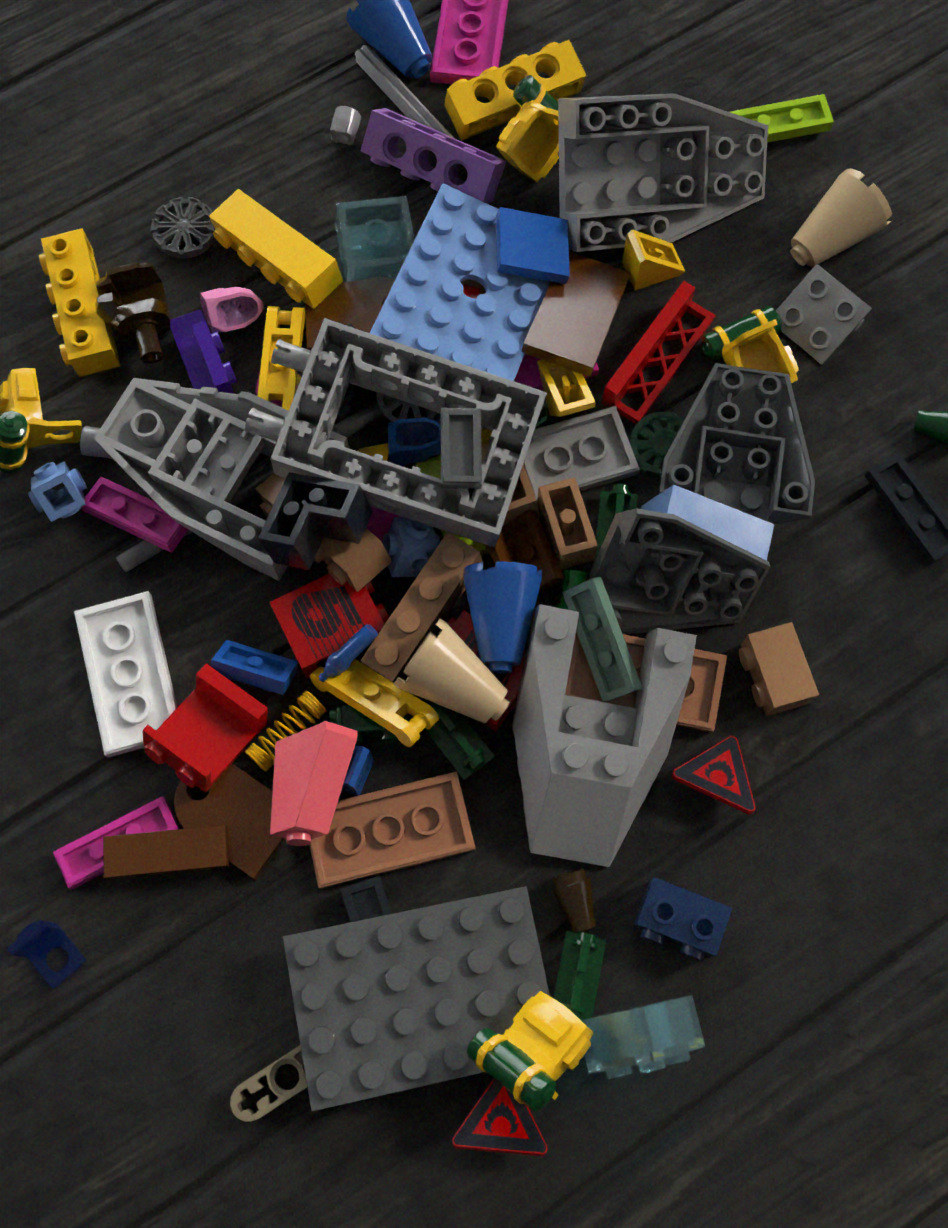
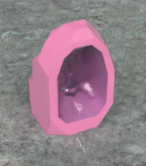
[200,287,264,333]

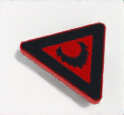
[672,736,756,814]
[452,1079,548,1156]

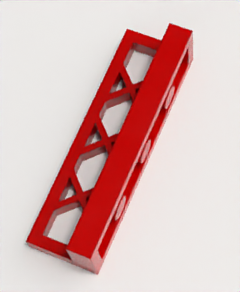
[602,281,716,425]

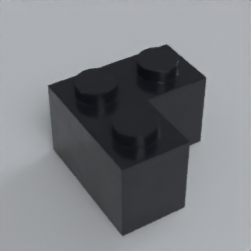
[258,472,373,570]

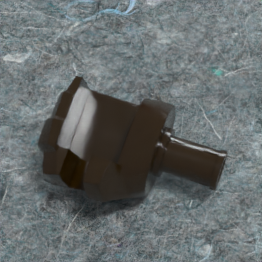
[95,262,171,364]

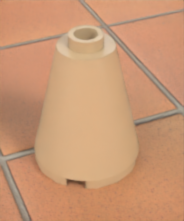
[790,168,892,267]
[394,618,509,723]

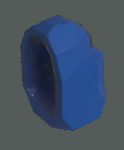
[388,418,441,466]

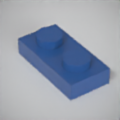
[211,640,298,695]

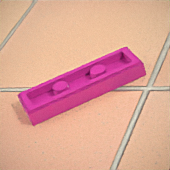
[81,477,189,553]
[53,796,180,889]

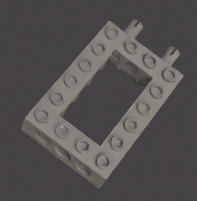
[244,318,547,547]

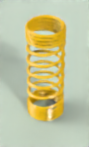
[245,691,327,772]

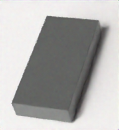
[440,408,482,489]

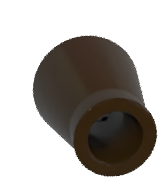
[552,868,596,933]

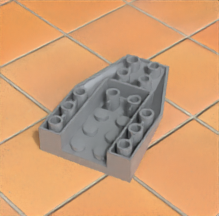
[558,94,768,252]

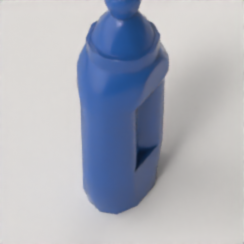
[318,624,378,682]

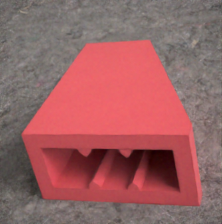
[270,721,358,846]

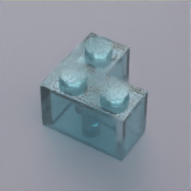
[581,995,705,1079]

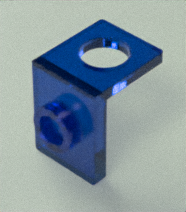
[7,920,86,988]

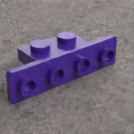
[170,310,237,394]

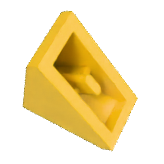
[622,230,685,290]
[537,359,596,417]

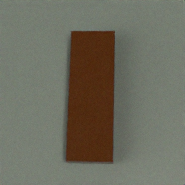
[103,825,229,879]

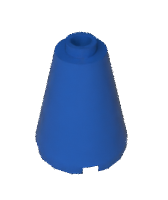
[346,0,432,78]
[463,561,542,673]

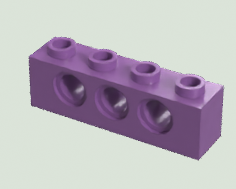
[361,108,507,203]

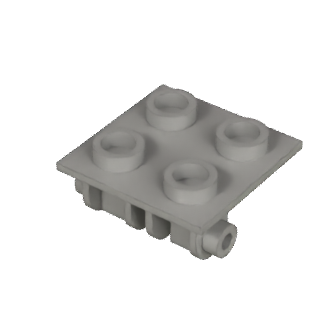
[776,264,872,365]

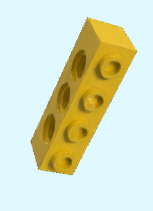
[445,40,587,141]

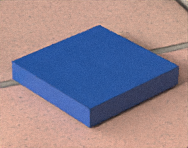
[496,207,570,284]

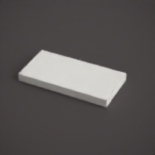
[74,591,177,758]

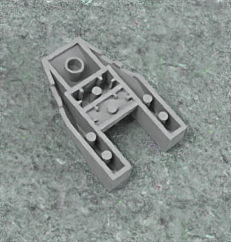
[94,378,350,581]
[512,604,697,867]

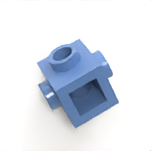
[28,461,87,522]
[383,517,441,577]

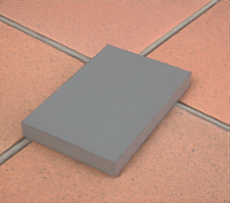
[523,406,640,500]

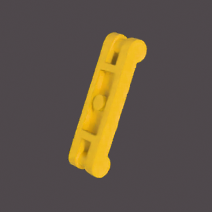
[257,306,306,411]
[310,659,439,747]

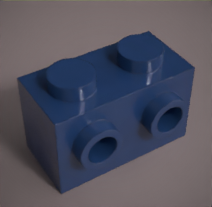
[633,877,732,962]

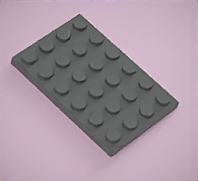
[283,886,550,1111]

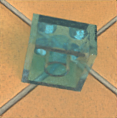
[335,196,415,282]

